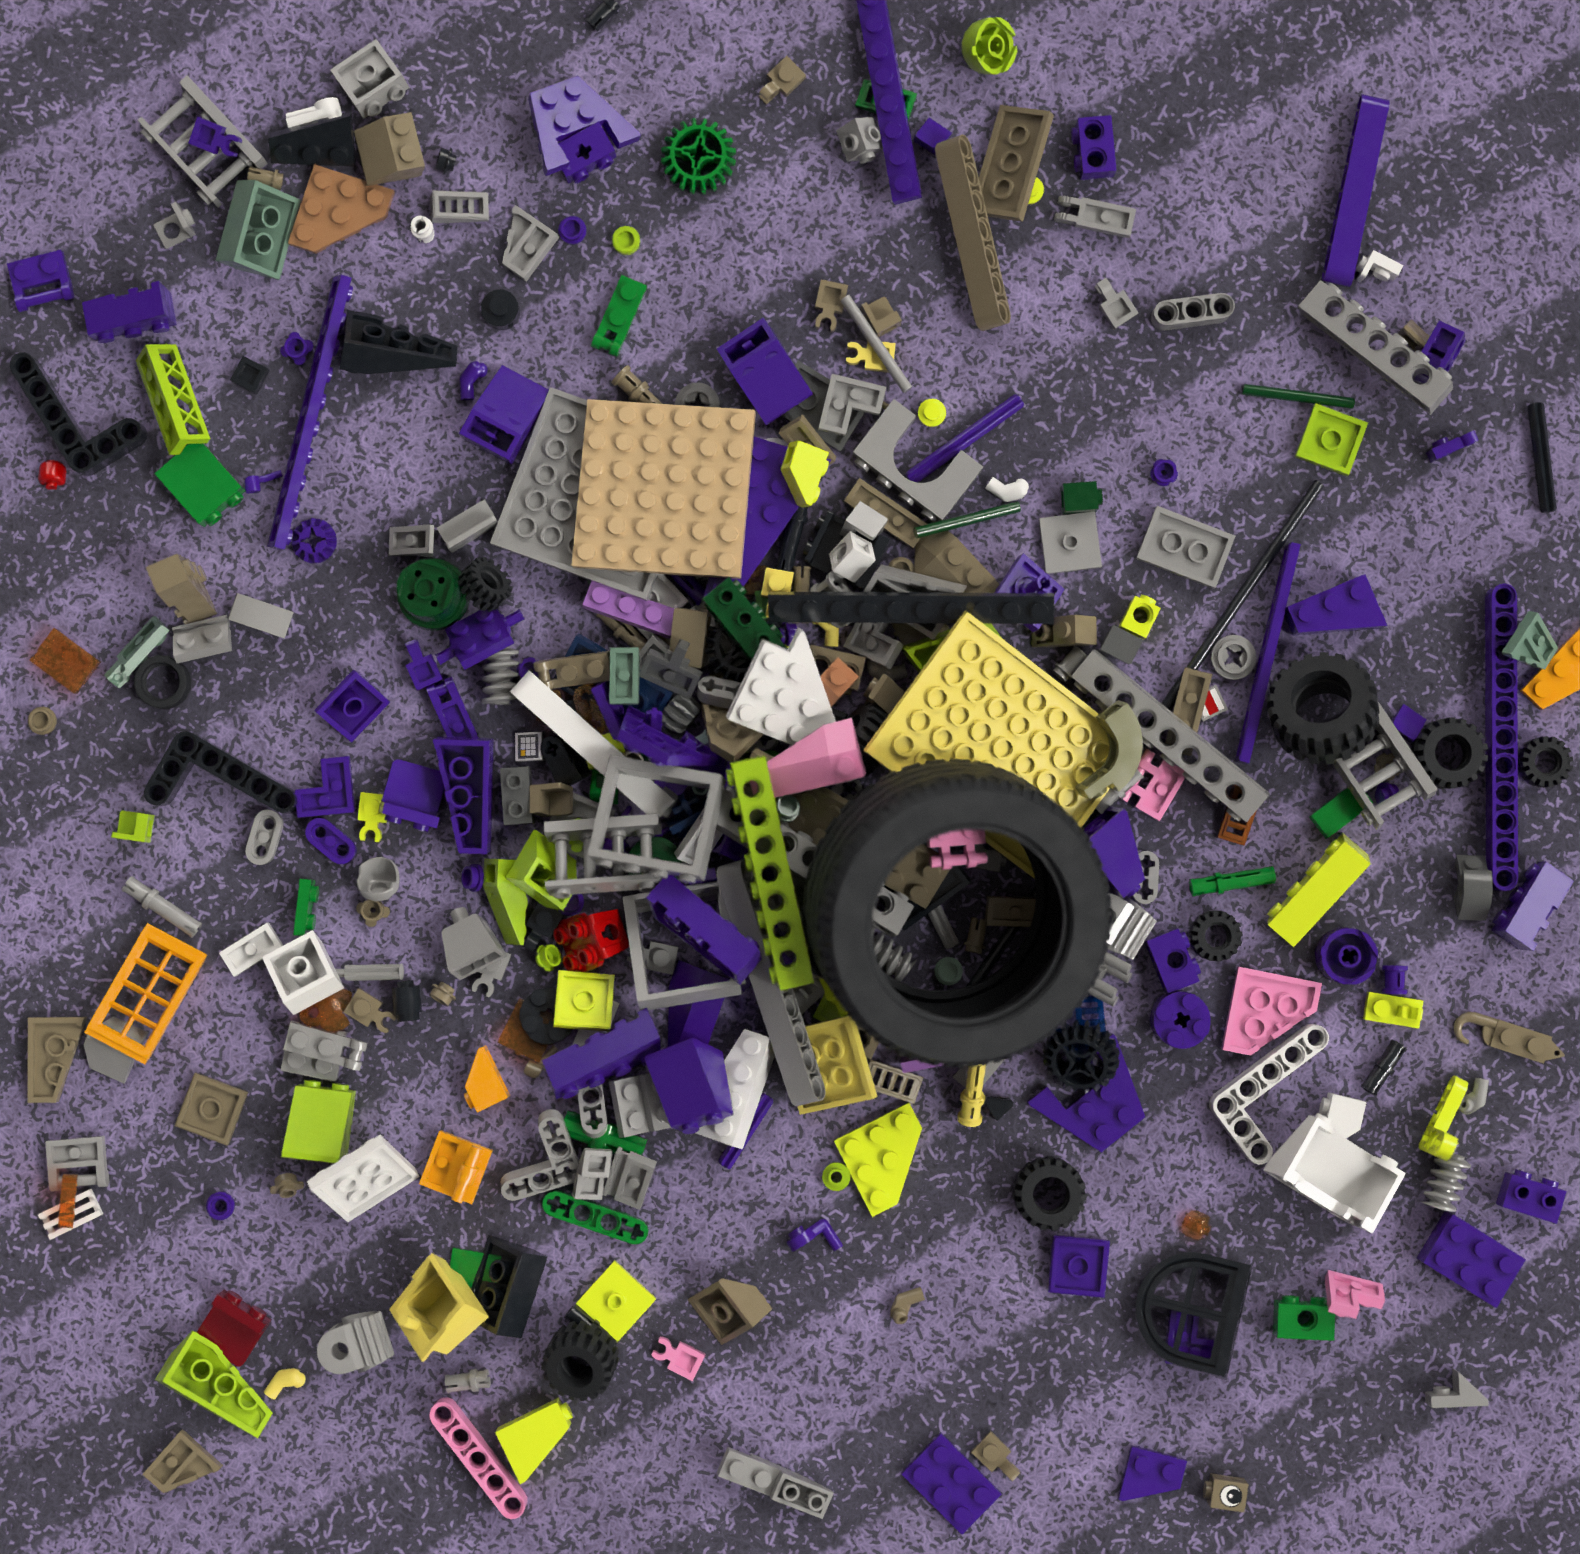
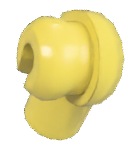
[812,622,839,647]

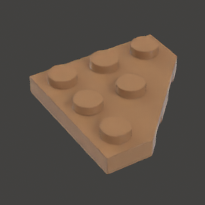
[288,164,395,254]

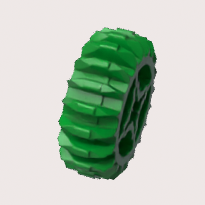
[661,118,736,194]

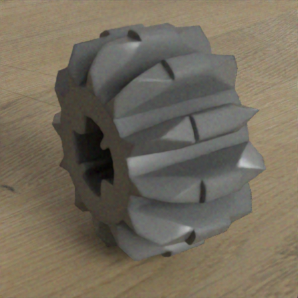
[662,694,701,740]

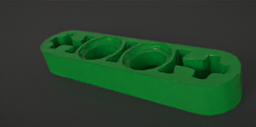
[542,1190,649,1245]

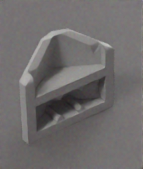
[84,1016,148,1084]

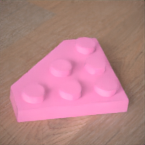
[1221,966,1322,1056]

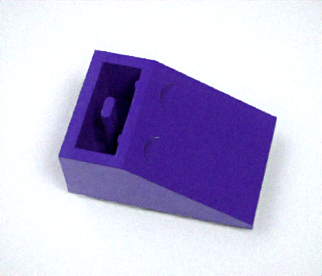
[717,317,813,425]
[459,365,549,465]

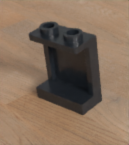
[802,511,890,592]

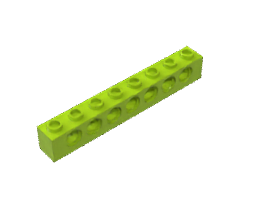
[726,755,814,991]

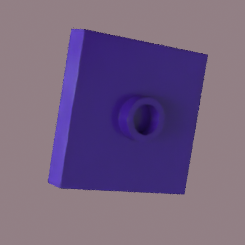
[1047,1234,1110,1298]

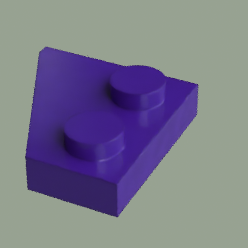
[1118,1445,1187,1501]

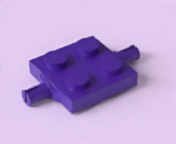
[435,608,525,670]

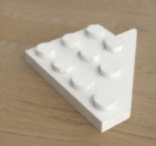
[726,628,836,745]

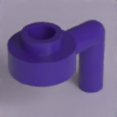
[786,1219,843,1252]

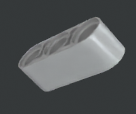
[1151,293,1235,330]

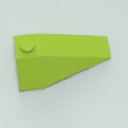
[155,1331,273,1438]

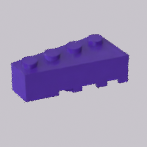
[433,737,494,854]

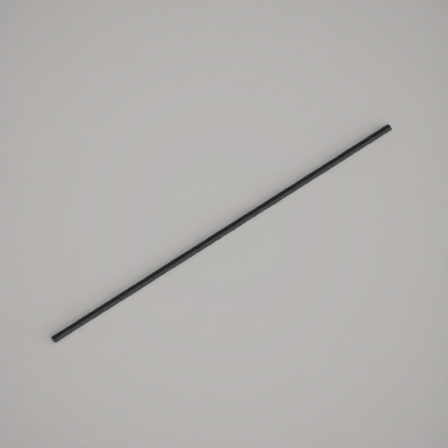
[967,480,1324,986]

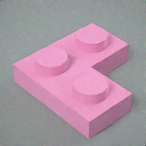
[1325,1270,1385,1319]

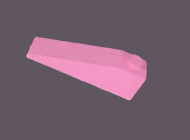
[750,718,866,798]

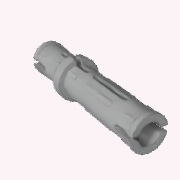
[121,876,203,938]

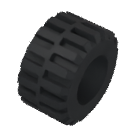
[847,702,888,780]
[1411,717,1488,789]
[1013,1156,1087,1231]
[541,1321,619,1401]

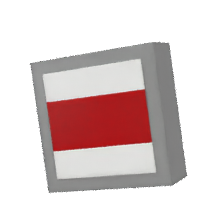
[1201,685,1228,722]

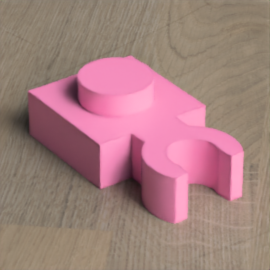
[652,1337,705,1381]

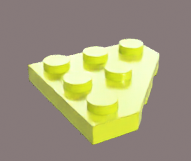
[834,1102,922,1217]

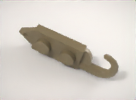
[1454,1012,1565,1064]

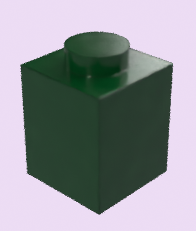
[1060,481,1103,515]

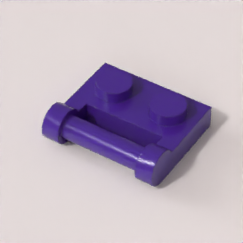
[7,250,75,312]

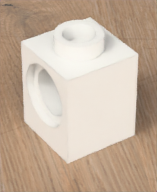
[829,531,875,583]

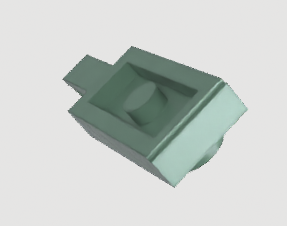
[104,616,170,688]

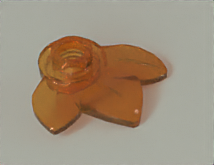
[299,989,352,1032]

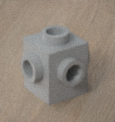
[836,117,883,164]

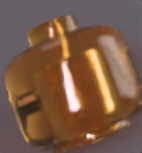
[1181,1210,1212,1241]

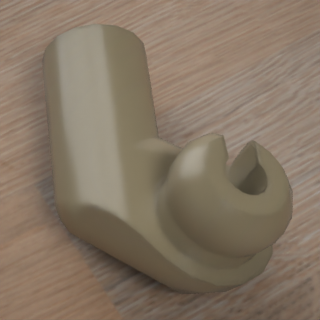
[890,1287,925,1324]

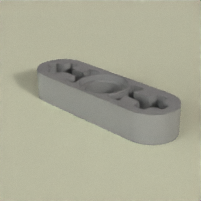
[577,1084,608,1138]

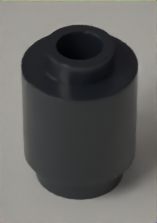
[391,980,422,1022]

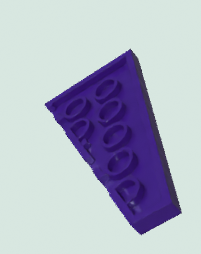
[703,437,831,598]

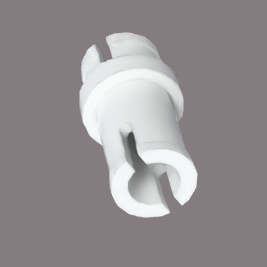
[410,216,434,243]

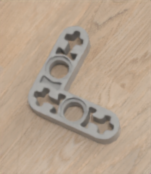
[500,1109,579,1201]

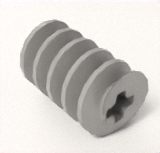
[482,647,519,705]
[872,926,917,982]
[1422,1153,1471,1212]

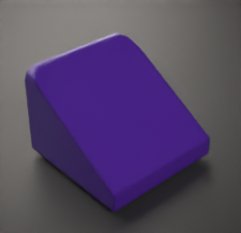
[914,118,952,156]
[1391,704,1426,743]

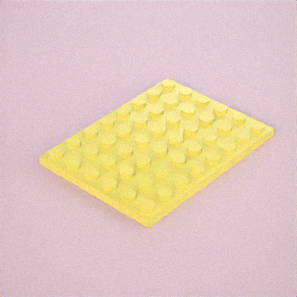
[863,611,1110,879]

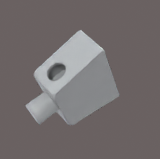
[442,907,507,980]

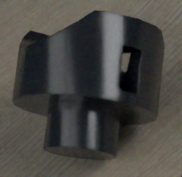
[481,289,520,330]

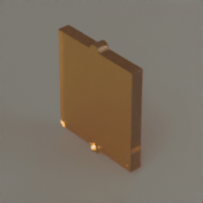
[497,998,554,1063]

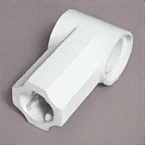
[286,97,342,128]

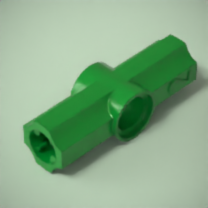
[564,1110,648,1155]

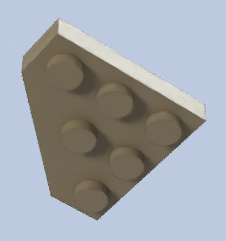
[700,670,764,762]

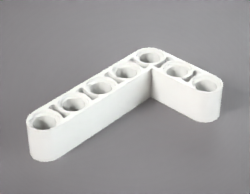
[1209,1024,1329,1165]

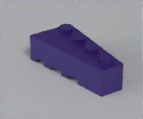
[646,875,762,985]
[542,1007,661,1099]

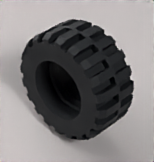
[1267,652,1380,764]

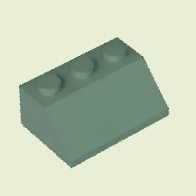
[215,180,301,280]

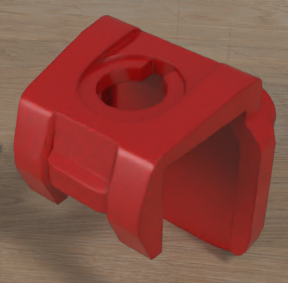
[553,909,629,972]

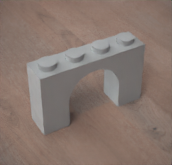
[852,399,983,523]

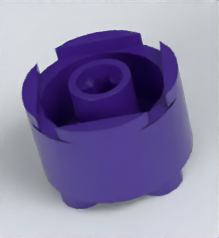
[1315,927,1378,985]
[1149,990,1211,1049]

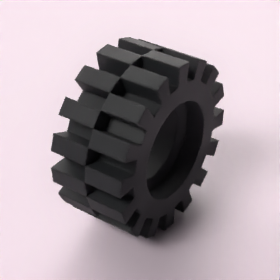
[458,557,513,612]
[1518,736,1573,788]
[1189,910,1243,962]

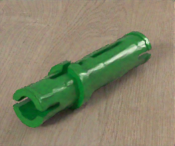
[1189,866,1276,897]

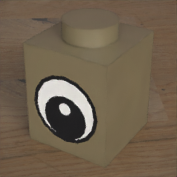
[1203,1473,1248,1513]

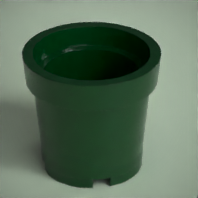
[397,559,469,631]

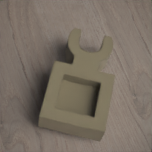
[815,279,848,332]
[344,988,397,1033]

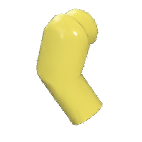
[264,1368,306,1399]

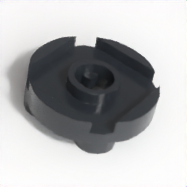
[519,988,573,1046]

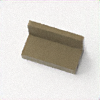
[669,607,712,668]

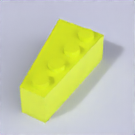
[1267,832,1371,947]

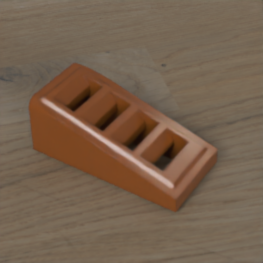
[1217,784,1257,846]

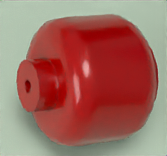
[38,460,66,490]

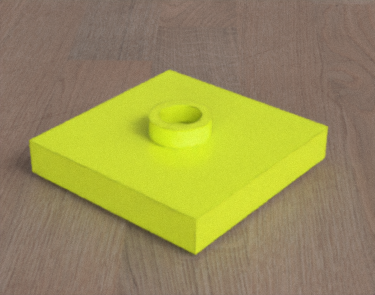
[553,970,615,1032]
[576,1260,656,1341]

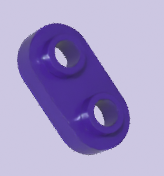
[305,818,357,864]

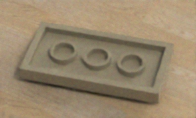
[979,105,1054,222]

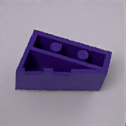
[1284,574,1388,635]

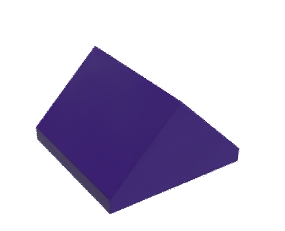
[314,669,390,743]

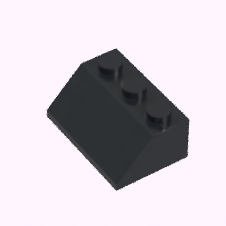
[471,1235,548,1339]

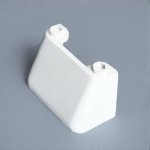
[1263,1113,1406,1233]

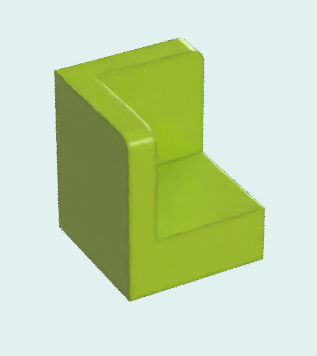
[111,810,155,843]

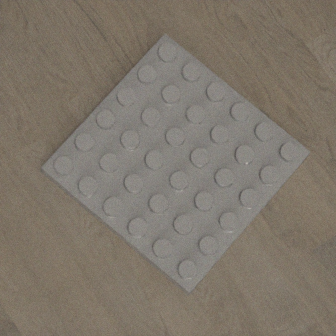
[490,387,658,601]

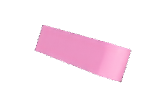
[430,1397,527,1519]

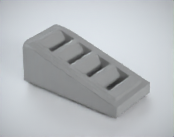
[430,190,489,223]

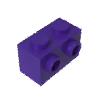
[1496,1169,1567,1224]

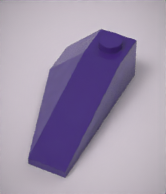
[668,960,731,1047]

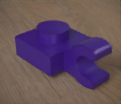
[405,639,444,691]

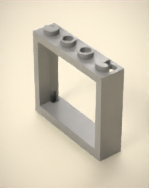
[587,755,726,883]
[623,881,746,1011]

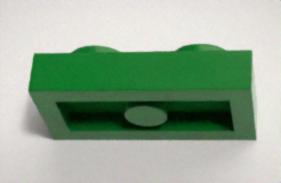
[293,879,319,936]

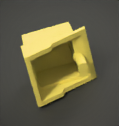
[389,1253,489,1362]

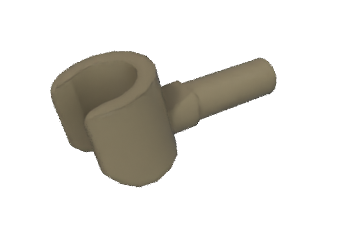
[524,1045,558,1078]

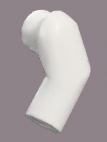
[985,477,1029,502]

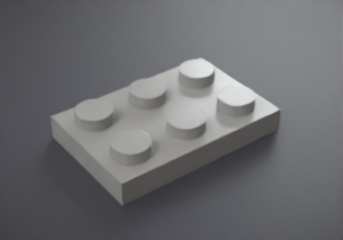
[1136,506,1235,589]

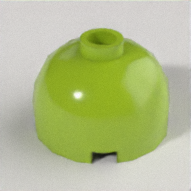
[961,17,1017,75]

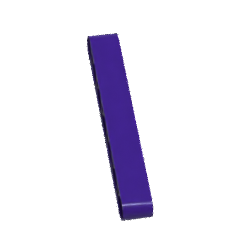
[1322,94,1390,287]

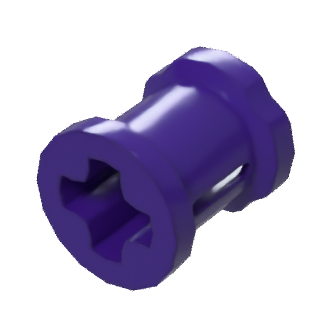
[1382,965,1408,994]

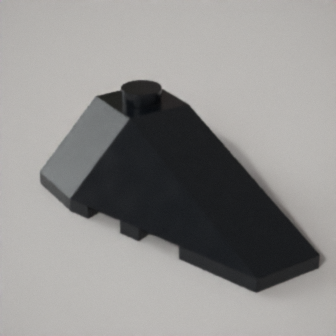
[339,310,457,374]

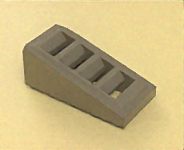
[868,1059,924,1104]

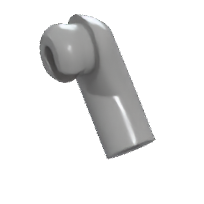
[1458,1078,1489,1114]

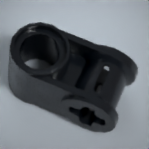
[540,734,590,786]

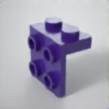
[378,759,444,832]

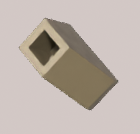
[1031,615,1097,648]
[863,673,905,715]

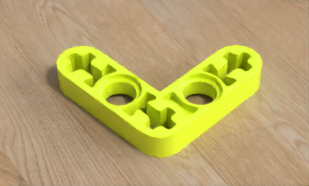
[1419,1075,1468,1161]

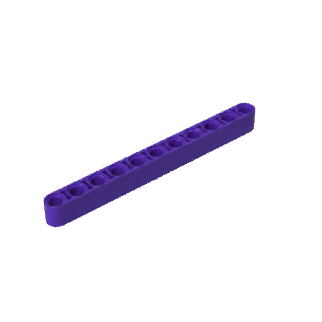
[1485,583,1518,891]

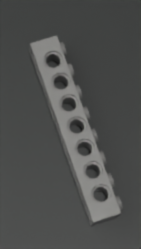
[1071,649,1270,822]
[699,786,914,937]

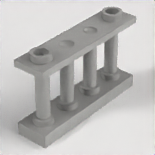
[138,75,267,208]
[1333,702,1438,830]
[544,814,662,899]

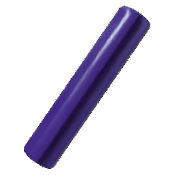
[718,1093,773,1169]

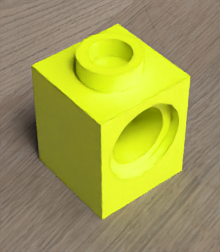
[1118,594,1161,640]

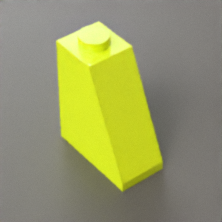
[495,1397,573,1484]

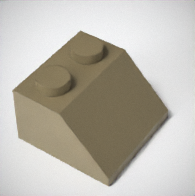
[354,112,425,186]

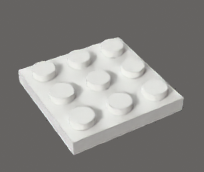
[307,1135,420,1222]

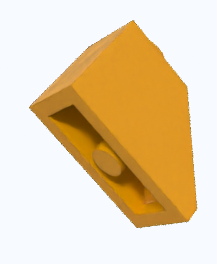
[464,1045,511,1113]

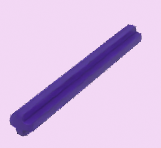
[905,394,1024,483]

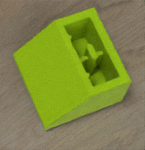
[505,830,577,910]

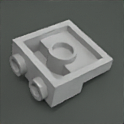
[330,39,410,119]
[609,1072,671,1138]

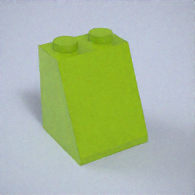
[281,1080,356,1163]

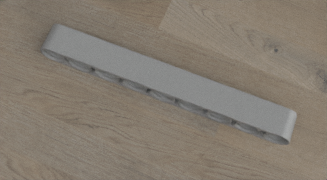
[717,859,825,1106]

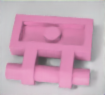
[1119,749,1185,821]
[927,829,987,870]

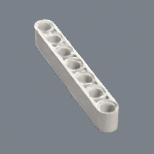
[510,671,674,818]

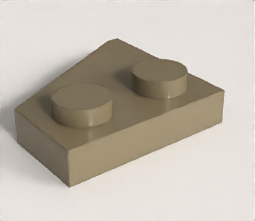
[142,1429,223,1493]

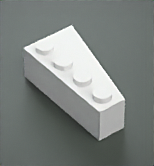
[696,1029,775,1149]

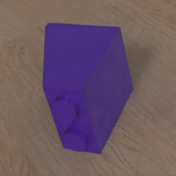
[1083,806,1145,898]
[645,1038,734,1134]

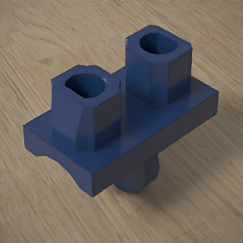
[666,793,707,841]

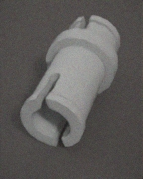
[445,1369,491,1393]

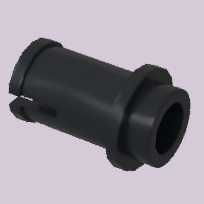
[585,0,620,32]

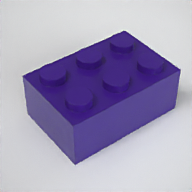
[1416,1211,1526,1308]

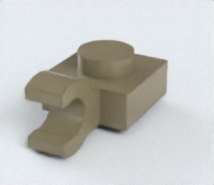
[759,56,806,105]
[971,1430,1020,1481]

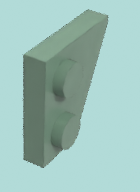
[1502,611,1558,670]

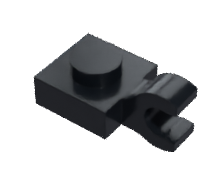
[523,902,564,952]

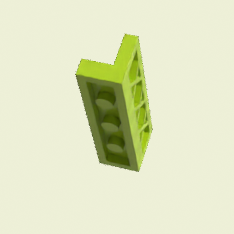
[135,344,210,455]

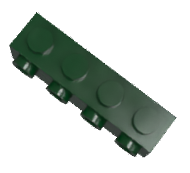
[701,577,789,662]

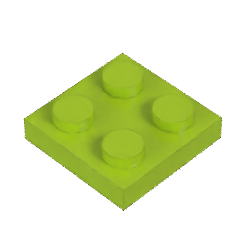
[1295,403,1368,476]

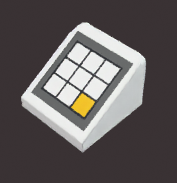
[515,732,544,761]

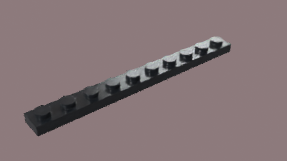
[768,592,1055,624]

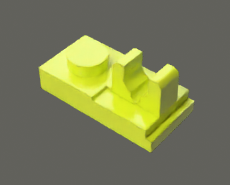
[1363,992,1423,1028]

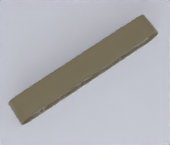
[935,134,1011,331]

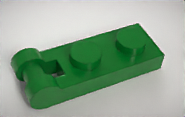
[591,275,648,357]

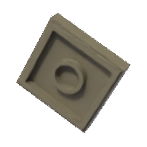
[174,1072,249,1146]

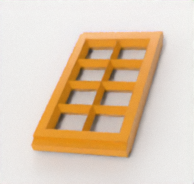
[84,923,207,1064]

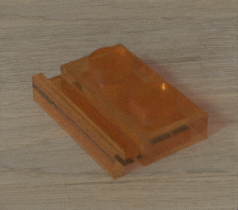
[30,628,101,694]

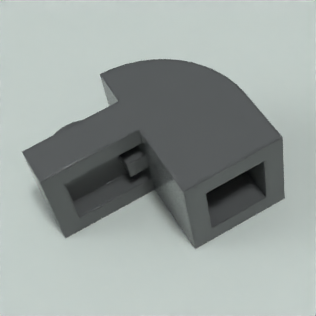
[1454,855,1493,921]

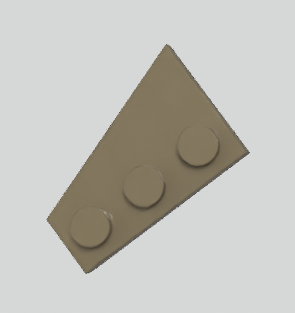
[27,1017,87,1103]

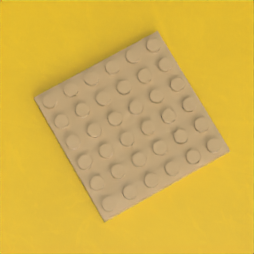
[571,399,756,579]

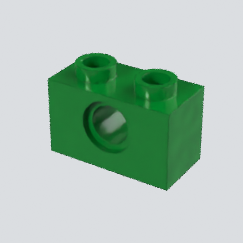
[1273,1295,1335,1341]

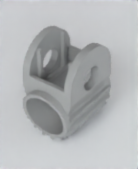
[1106,894,1157,959]
[317,1311,395,1374]

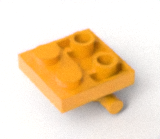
[419,1130,493,1204]

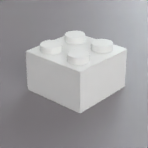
[262,930,344,1015]

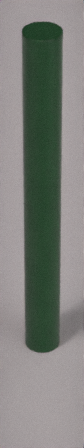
[1242,384,1355,409]
[913,501,1021,539]

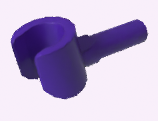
[244,470,283,494]

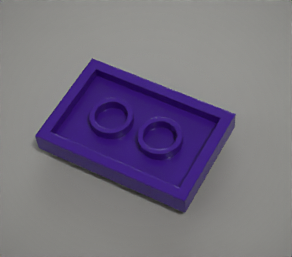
[901,1432,1002,1535]

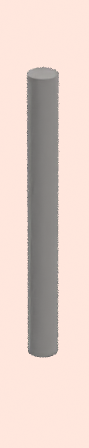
[840,295,912,393]

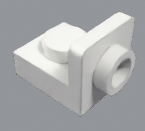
[1355,250,1404,283]

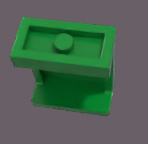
[154,443,245,527]

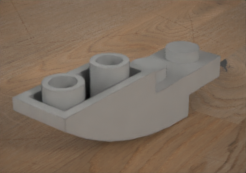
[716,1447,834,1519]

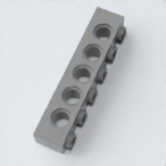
[1298,280,1453,415]

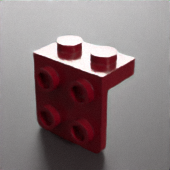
[196,1289,272,1367]

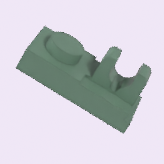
[609,647,640,705]

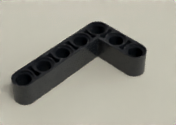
[10,352,147,476]
[144,731,297,814]

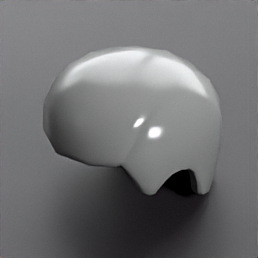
[356,857,400,902]

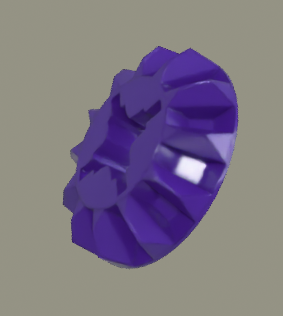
[291,518,337,563]

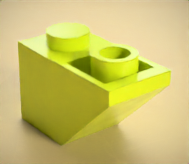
[781,440,829,508]

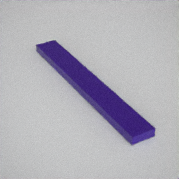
[1235,542,1301,764]

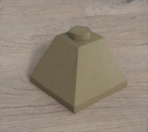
[688,1278,772,1345]

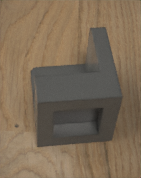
[1098,625,1143,665]

